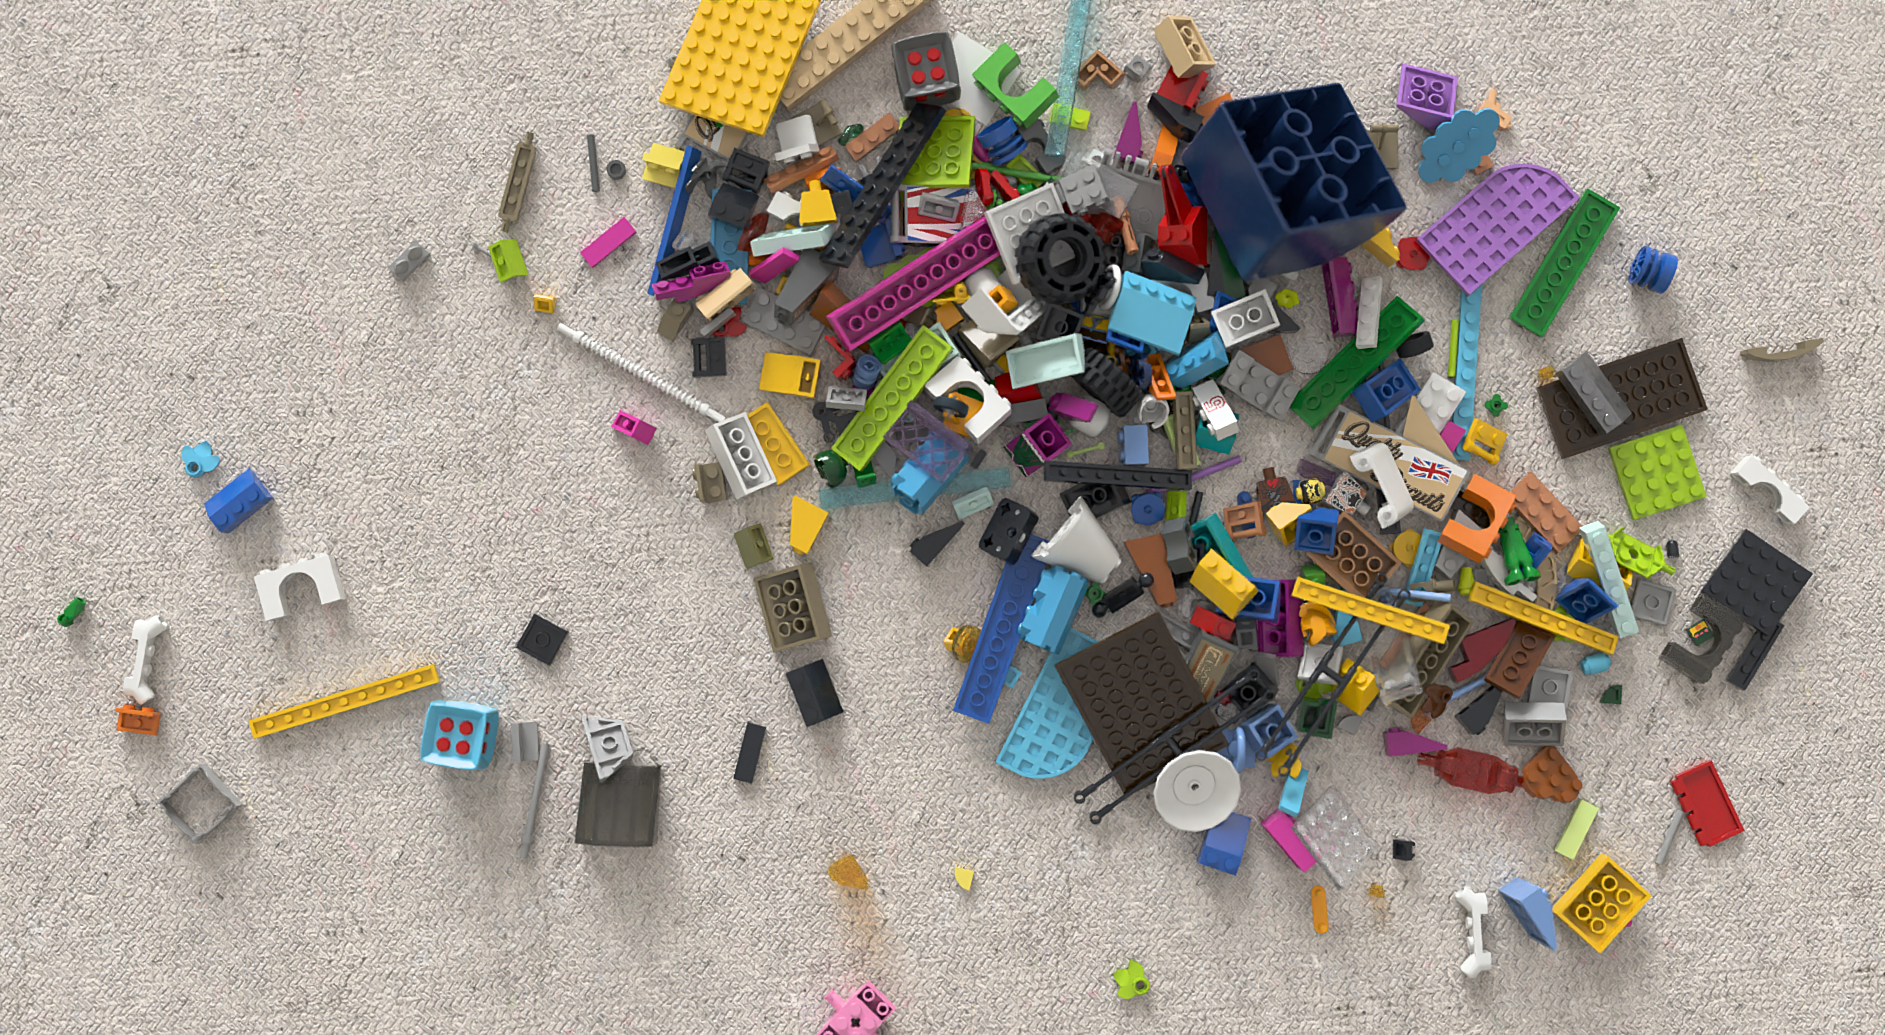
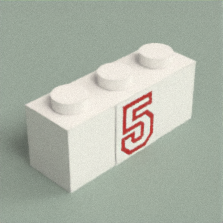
[1192,379,1239,441]

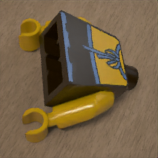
[1079,314,1117,365]

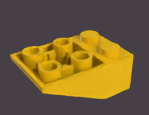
[1361,228,1400,267]
[758,352,822,400]

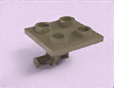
[791,99,842,147]
[1367,123,1399,169]

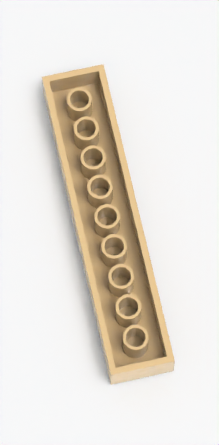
[780,0,933,113]

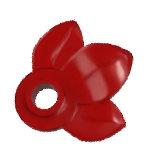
[713,307,747,337]

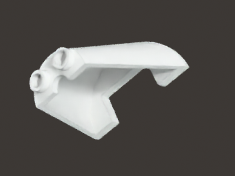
[1031,496,1121,584]

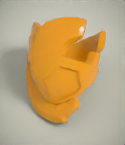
[1299,602,1338,647]

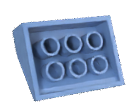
[1498,877,1557,951]

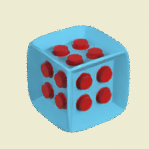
[420,700,499,770]

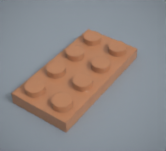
[1509,471,1583,554]

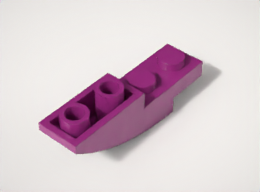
[652,262,731,303]

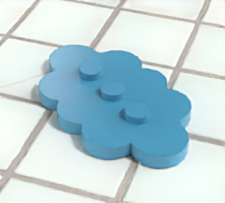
[1418,108,1500,183]

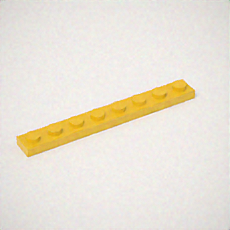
[1291,577,1450,644]
[1468,582,1619,655]

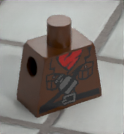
[1256,467,1296,512]

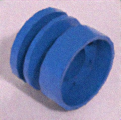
[977,116,1027,166]
[1628,245,1678,294]

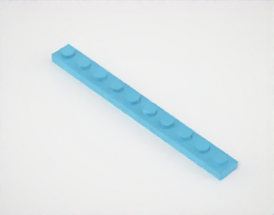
[1452,284,1482,461]

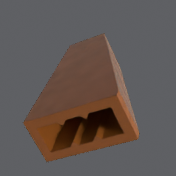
[809,281,870,353]
[1123,534,1177,608]

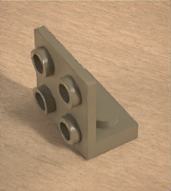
[692,462,727,503]

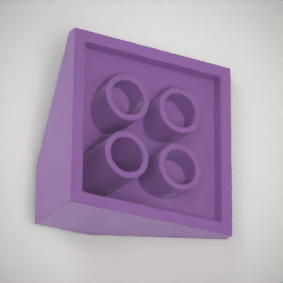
[1396,63,1458,131]

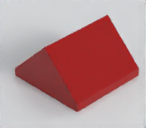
[995,372,1043,404]

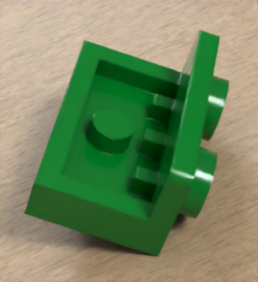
[866,320,912,365]

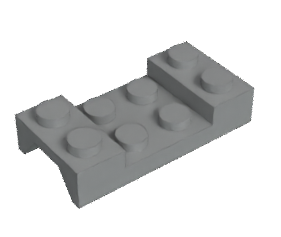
[1215,349,1300,421]

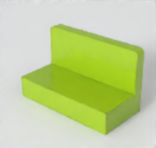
[488,239,528,283]

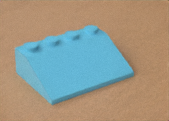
[1107,271,1196,355]

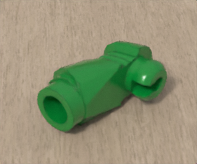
[57,597,86,627]

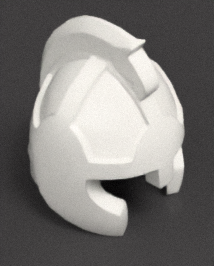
[1137,394,1169,429]

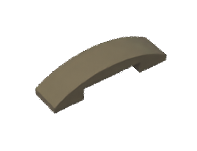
[1740,338,1824,362]

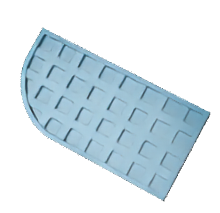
[995,628,1098,779]

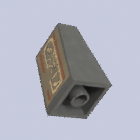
[774,248,840,325]
[1185,628,1239,703]

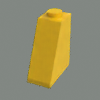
[790,495,829,556]

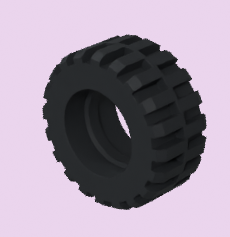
[1070,348,1142,418]

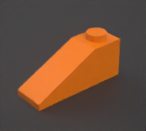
[1148,124,1179,177]
[1145,353,1176,401]

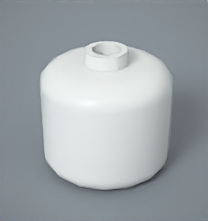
[963,267,1004,297]
[1069,395,1110,437]

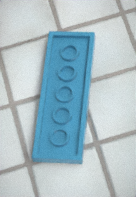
[709,189,751,305]

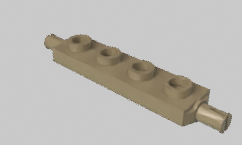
[498,132,537,233]

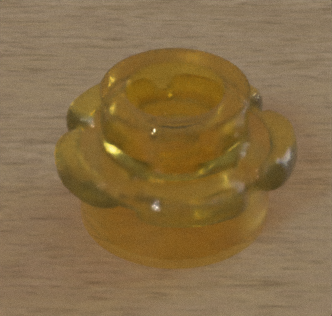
[1537,365,1556,380]
[1367,884,1387,898]

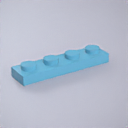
[1403,528,1442,607]

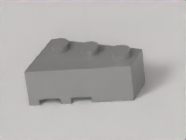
[1434,510,1482,579]

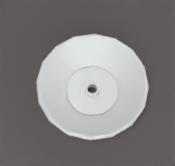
[1154,750,1241,832]

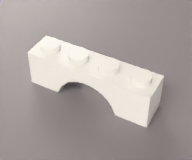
[767,191,837,245]
[1730,455,1810,525]

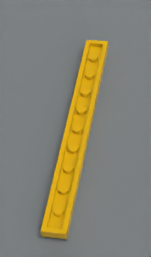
[248,664,441,739]

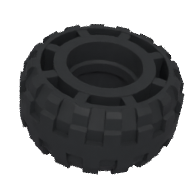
[1015,213,1106,304]

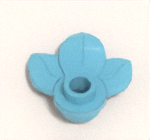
[181,441,220,478]

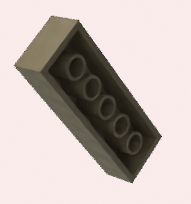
[1376,600,1474,719]

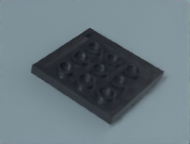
[1700,529,1813,636]

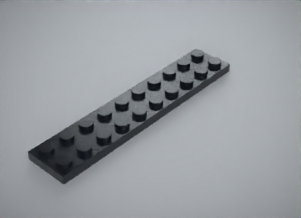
[819,103,947,269]

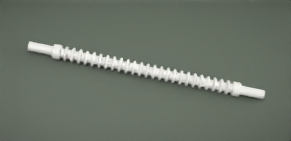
[557,323,726,422]

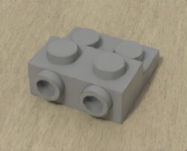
[1059,164,1110,216]

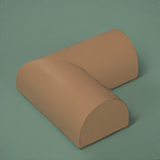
[1071,49,1125,90]

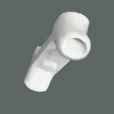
[123,615,167,705]
[1455,887,1492,979]

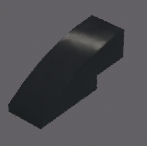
[656,241,720,280]

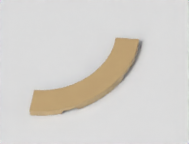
[1514,515,1558,611]

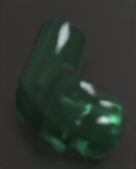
[838,123,864,146]

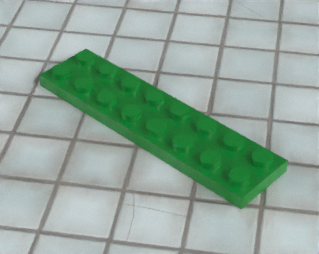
[1508,188,1620,338]
[1289,296,1425,430]

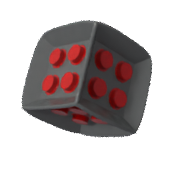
[891,32,961,111]

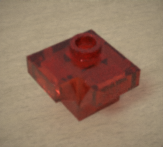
[1088,212,1124,243]

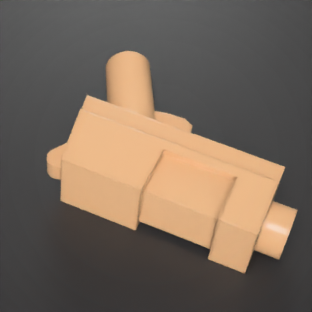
[1477,89,1512,131]

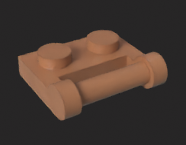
[1223,501,1267,542]

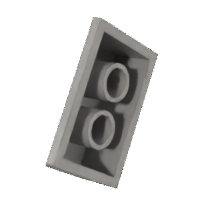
[1503,702,1567,746]

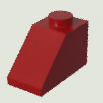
[1190,605,1236,641]

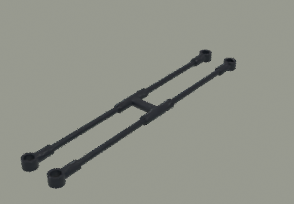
[1255,573,1411,777]
[1073,667,1276,824]

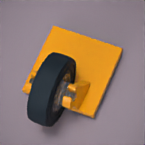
[934,392,984,439]

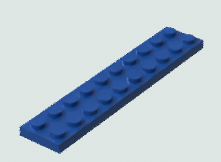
[953,534,1050,724]

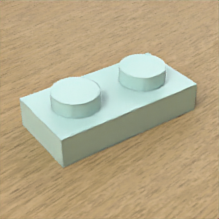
[952,486,994,520]

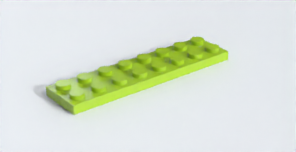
[831,325,954,472]

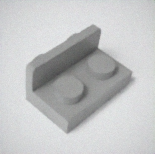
[826,386,867,411]

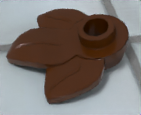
[1420,683,1453,719]

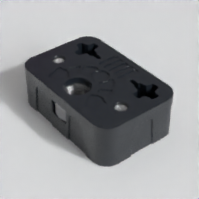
[979,498,1039,565]

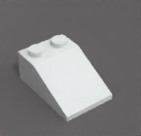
[1211,289,1280,347]

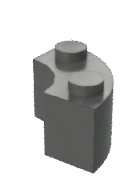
[1162,516,1197,574]

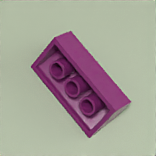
[1321,257,1358,338]
[1257,579,1304,657]

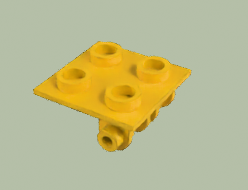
[931,280,971,305]

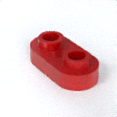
[975,168,994,206]

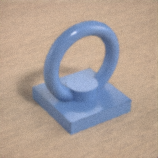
[1216,726,1255,773]

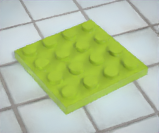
[899,116,976,188]
[1608,424,1707,520]

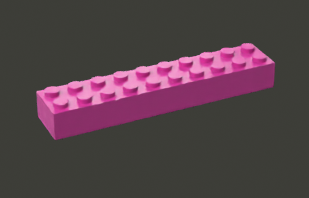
[826,215,1001,351]

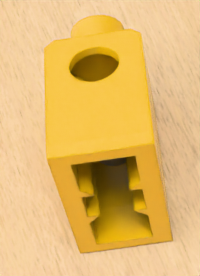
[799,180,838,227]

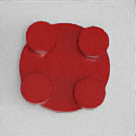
[1396,237,1430,271]

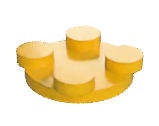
[1389,529,1422,567]

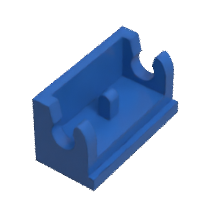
[1519,532,1552,574]

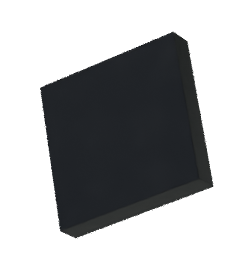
[516,614,569,666]

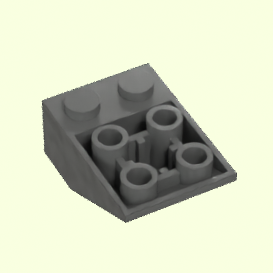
[1095,231,1153,277]

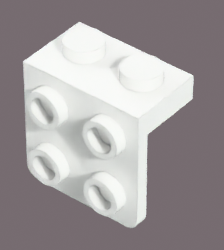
[775,115,820,164]

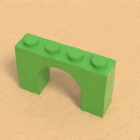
[972,42,1059,129]

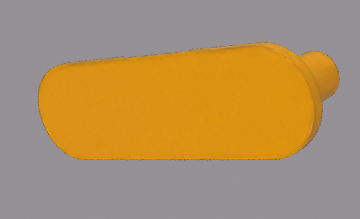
[1311,885,1329,934]

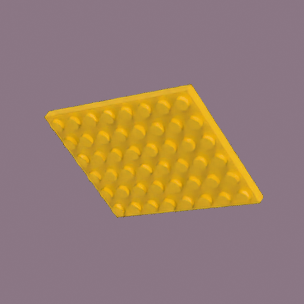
[658,0,821,137]

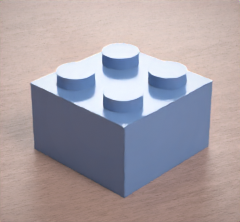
[1117,425,1149,467]
[1239,704,1298,759]

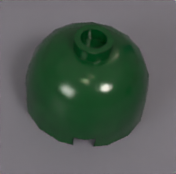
[813,450,848,489]

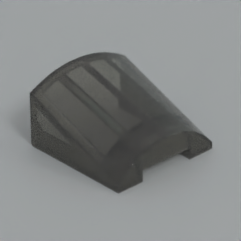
[574,762,661,847]

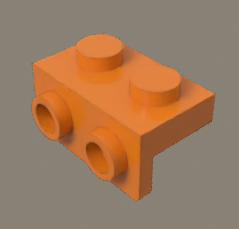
[115,704,161,735]

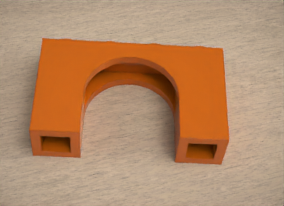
[1437,474,1517,564]

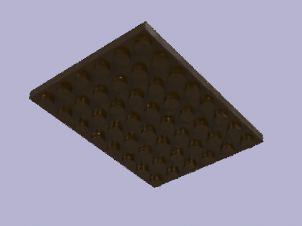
[1054,611,1229,794]

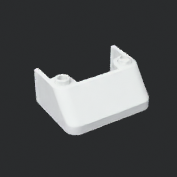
[961,270,1048,335]

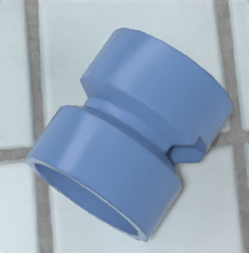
[851,354,882,390]

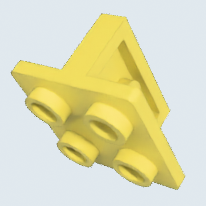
[642,143,685,188]

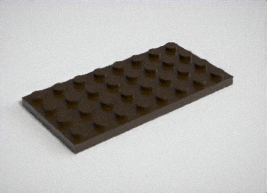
[1536,338,1708,459]

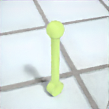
[1066,442,1105,458]

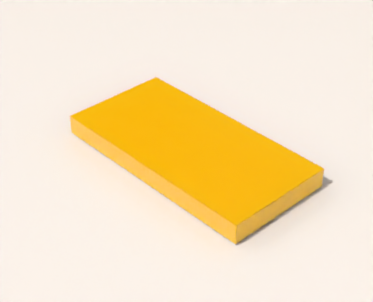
[747,402,810,486]

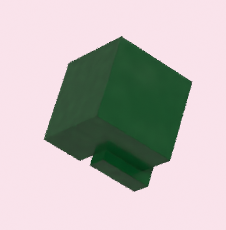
[1295,697,1338,739]

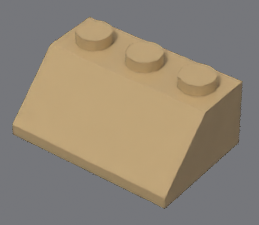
[1154,16,1217,78]
[695,268,756,322]

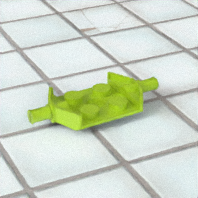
[1607,527,1676,579]

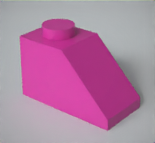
[611,410,657,445]

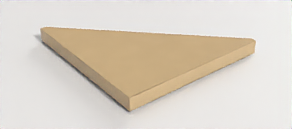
[1402,395,1470,483]

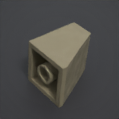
[957,320,1020,370]

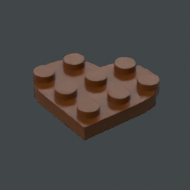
[1521,746,1583,804]

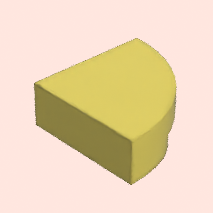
[955,866,974,891]

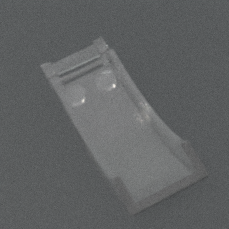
[1358,585,1423,706]

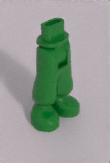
[1498,517,1541,586]

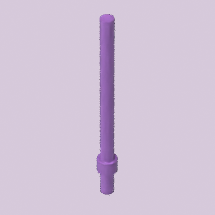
[1140,455,1242,495]

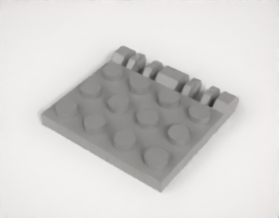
[1088,148,1166,240]

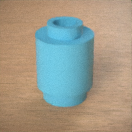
[1580,652,1611,676]

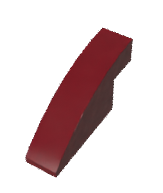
[1447,618,1516,683]

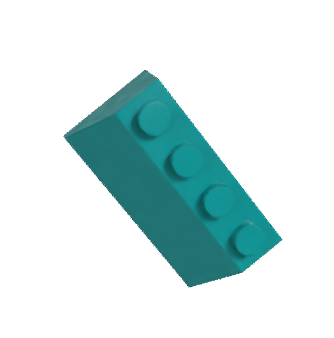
[1191,512,1253,577]

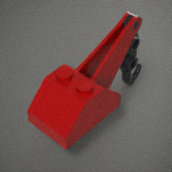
[1158,164,1207,266]

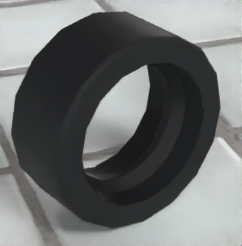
[1396,331,1434,358]

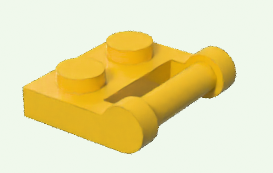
[1462,418,1508,466]

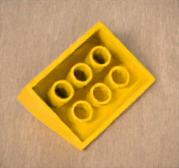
[1552,854,1652,954]

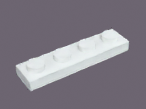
[1356,276,1383,349]

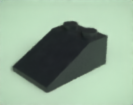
[1060,484,1131,519]

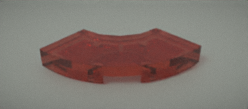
[737,212,769,251]

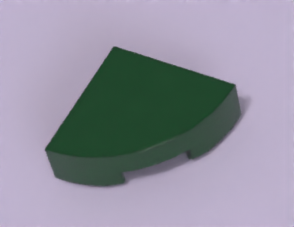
[1600,685,1622,704]

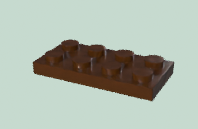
[1484,620,1556,700]

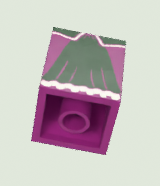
[1003,413,1072,478]

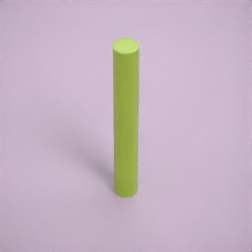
[1448,320,1459,377]

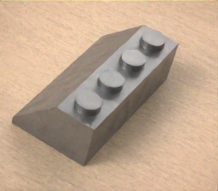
[1555,351,1632,435]

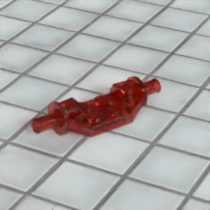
[1417,747,1524,794]

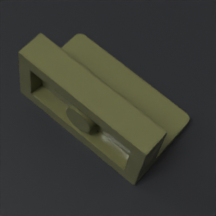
[734,523,774,569]

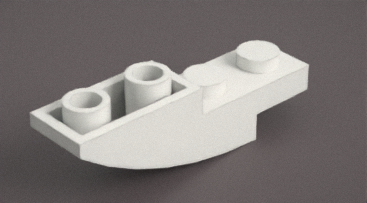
[1480,545,1537,602]

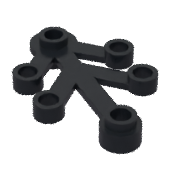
[812,402,858,443]

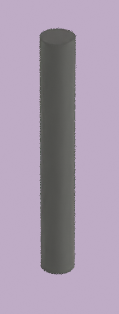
[587,134,600,192]

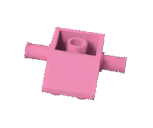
[816,980,897,1035]

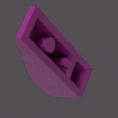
[1113,101,1143,166]
[1048,392,1099,423]
[1383,727,1448,757]

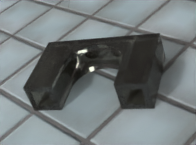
[1658,594,1745,684]

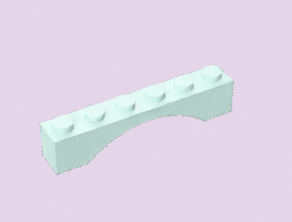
[1579,521,1639,638]

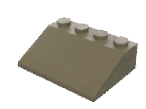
[753,562,832,653]

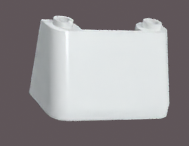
[1349,443,1414,529]

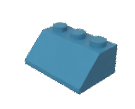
[1165,330,1229,389]

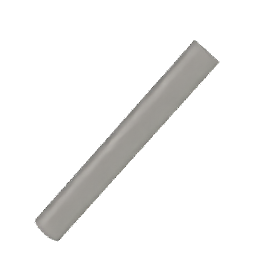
[1655,809,1684,866]

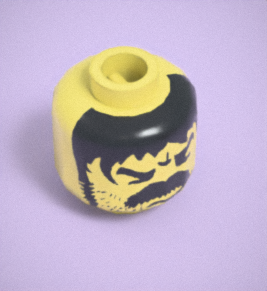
[1295,478,1325,505]

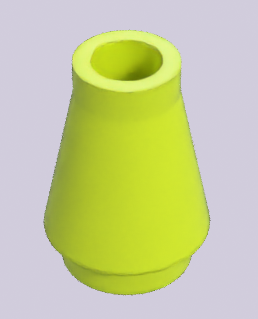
[1457,567,1475,596]

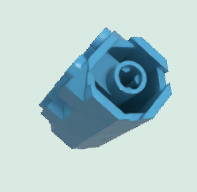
[890,429,970,515]
[1017,565,1089,655]

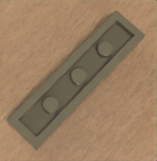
[1172,391,1197,469]

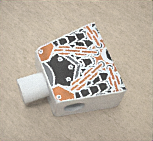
[1321,471,1371,516]

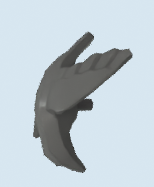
[685,158,727,199]

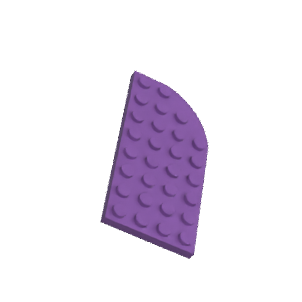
[1415,164,1580,297]

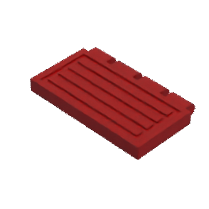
[1670,760,1745,847]

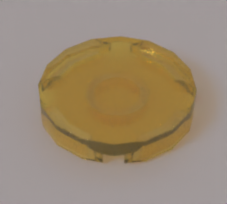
[952,625,981,663]

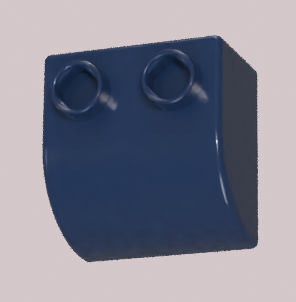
[1181,83,1407,282]

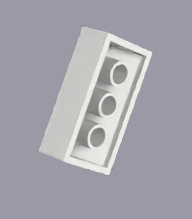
[705,412,777,500]

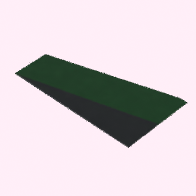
[1207,226,1245,299]

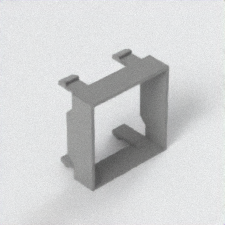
[156,763,243,844]

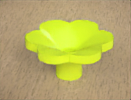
[1275,289,1299,309]

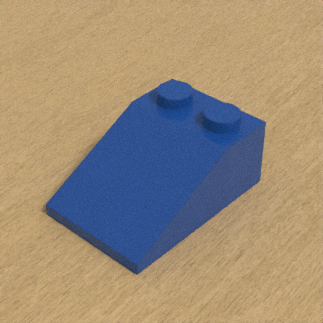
[1352,358,1421,423]
[1554,578,1618,624]
[1196,812,1251,876]

